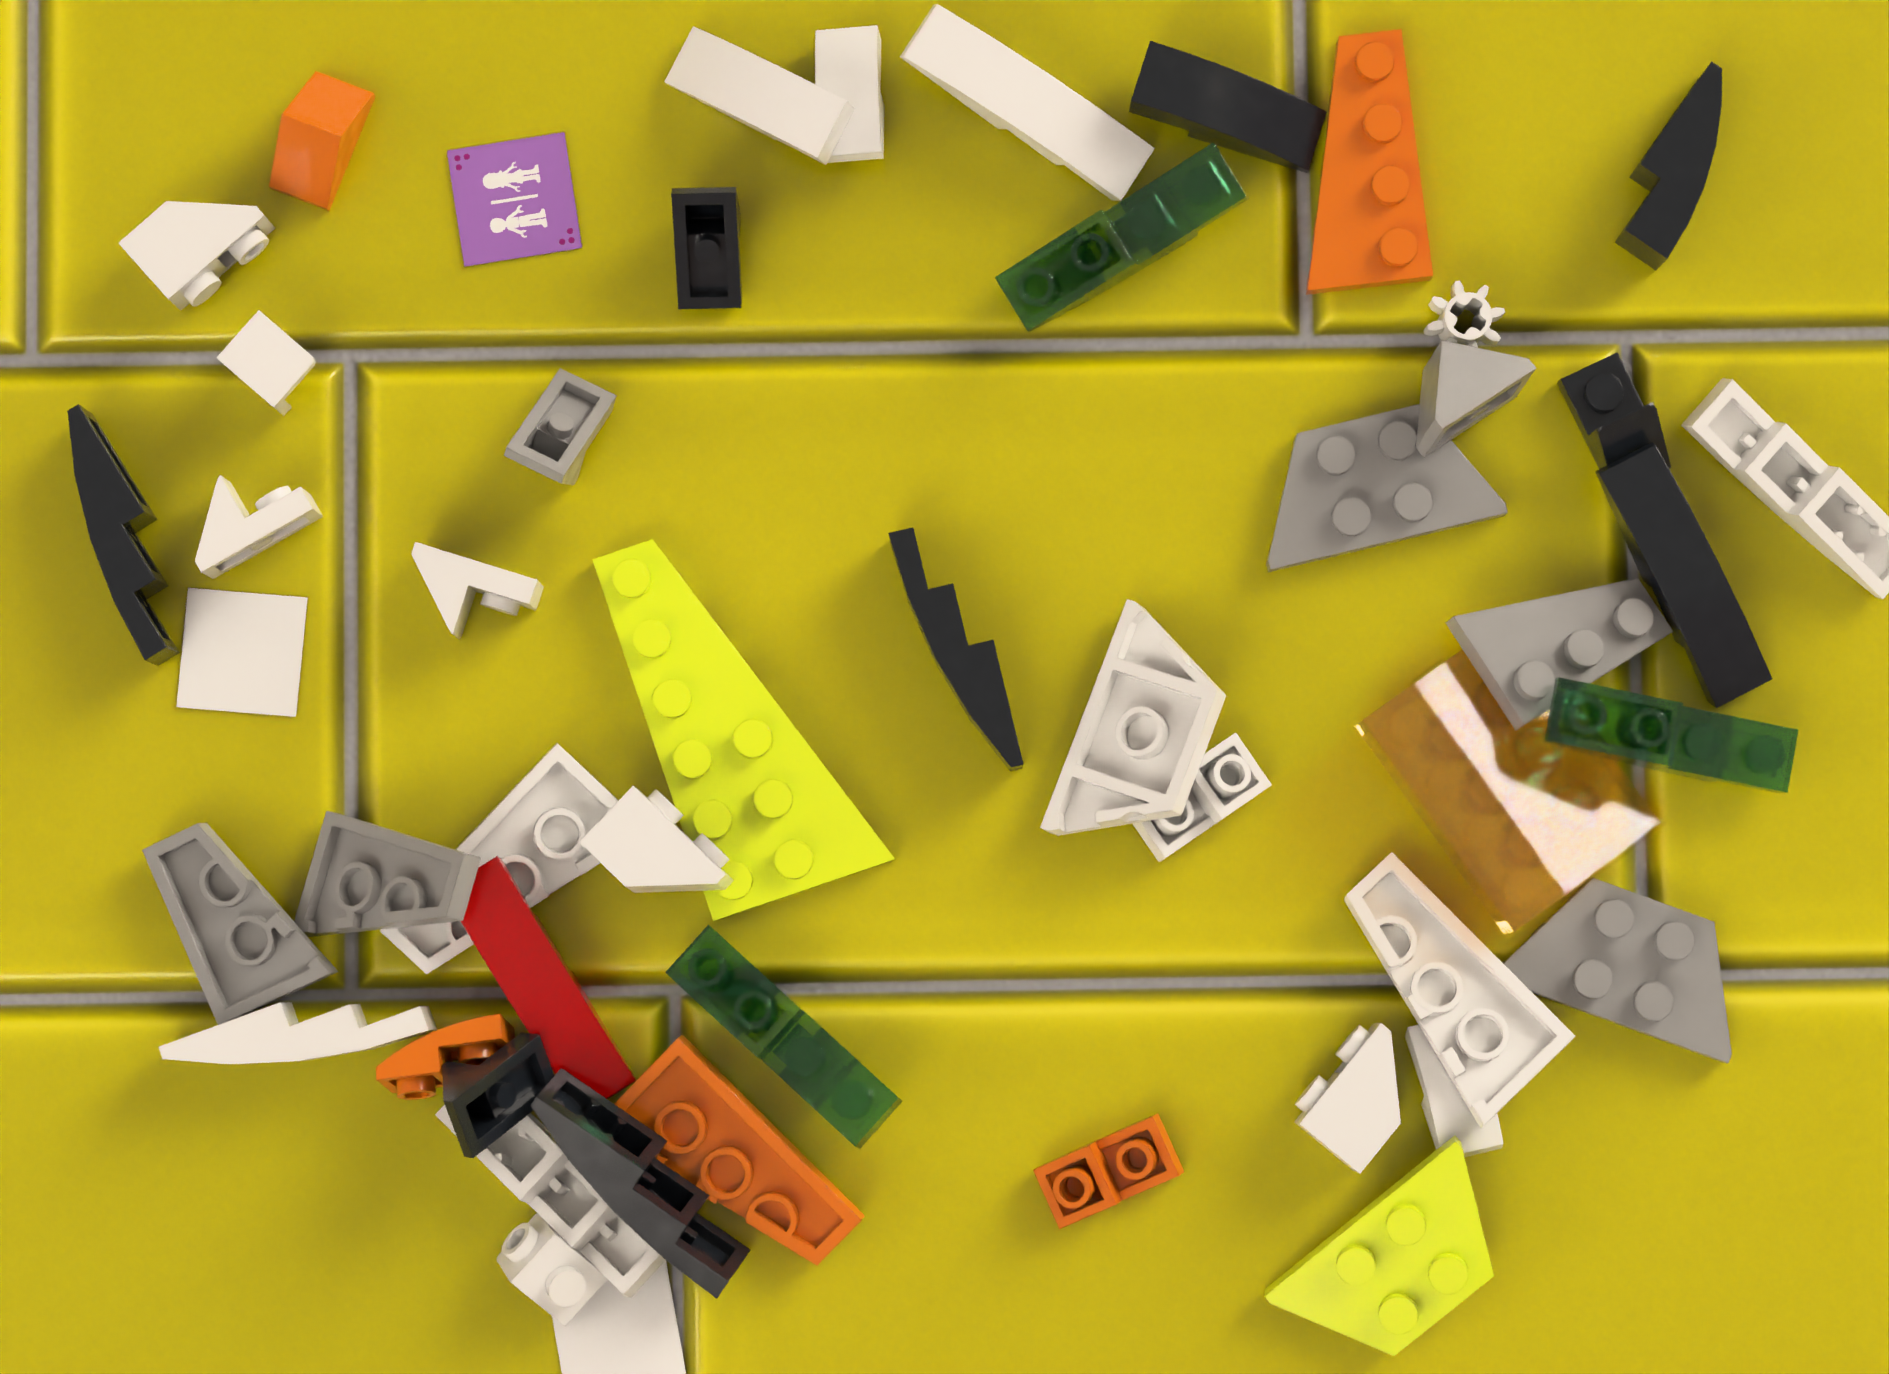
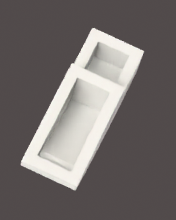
[664,26,855,165]

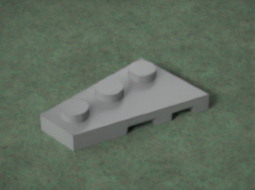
[1446,578,1673,731]
[294,811,481,937]
[142,823,338,1025]

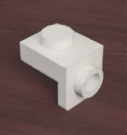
[496,1213,608,1326]

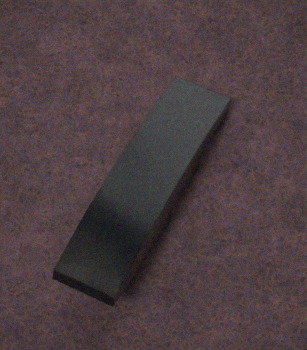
[67,404,180,666]
[1595,442,1773,708]
[888,527,1024,771]
[531,1068,751,1299]

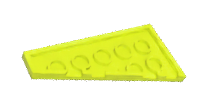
[592,539,895,921]

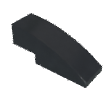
[1129,41,1327,173]
[1615,61,1722,270]

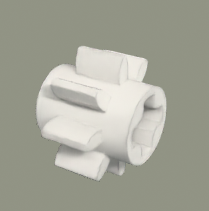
[1424,280,1505,348]

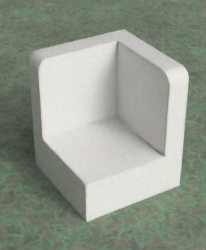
[217,310,316,416]

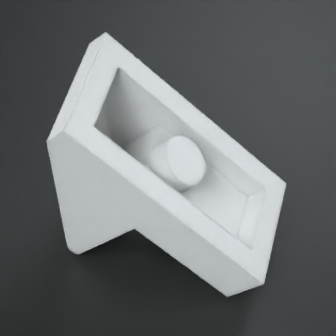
[195,475,323,579]
[411,542,544,639]

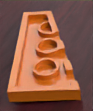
[1306,29,1433,295]
[614,1035,865,1265]

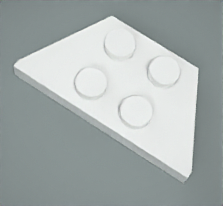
[1040,599,1226,836]

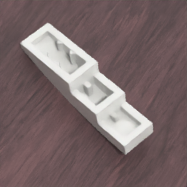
[900,4,1155,201]
[1681,378,1889,599]
[159,1002,437,1064]
[435,1105,666,1298]

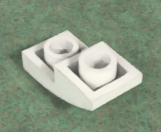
[815,25,885,163]
[1133,733,1272,862]
[1405,1025,1504,1157]

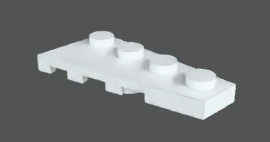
[379,743,619,974]
[1344,852,1575,1128]

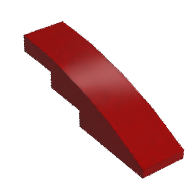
[461,856,637,1099]

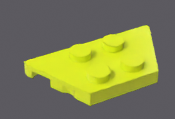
[1264,1135,1494,1356]

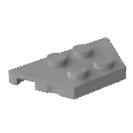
[1266,404,1508,572]
[1502,878,1732,1063]

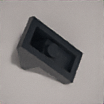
[671,187,742,309]
[1557,352,1671,469]
[442,1032,554,1158]

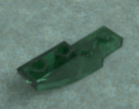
[995,142,1249,332]
[1544,677,1798,793]
[665,925,903,1149]

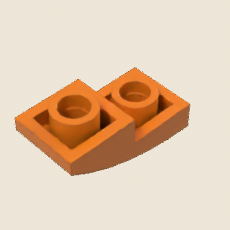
[376,1014,515,1100]
[1033,1113,1184,1229]

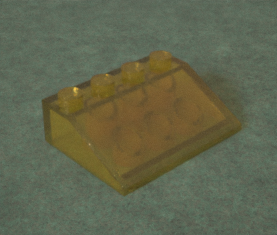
[1355,649,1660,933]

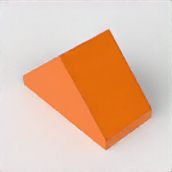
[269,71,376,211]

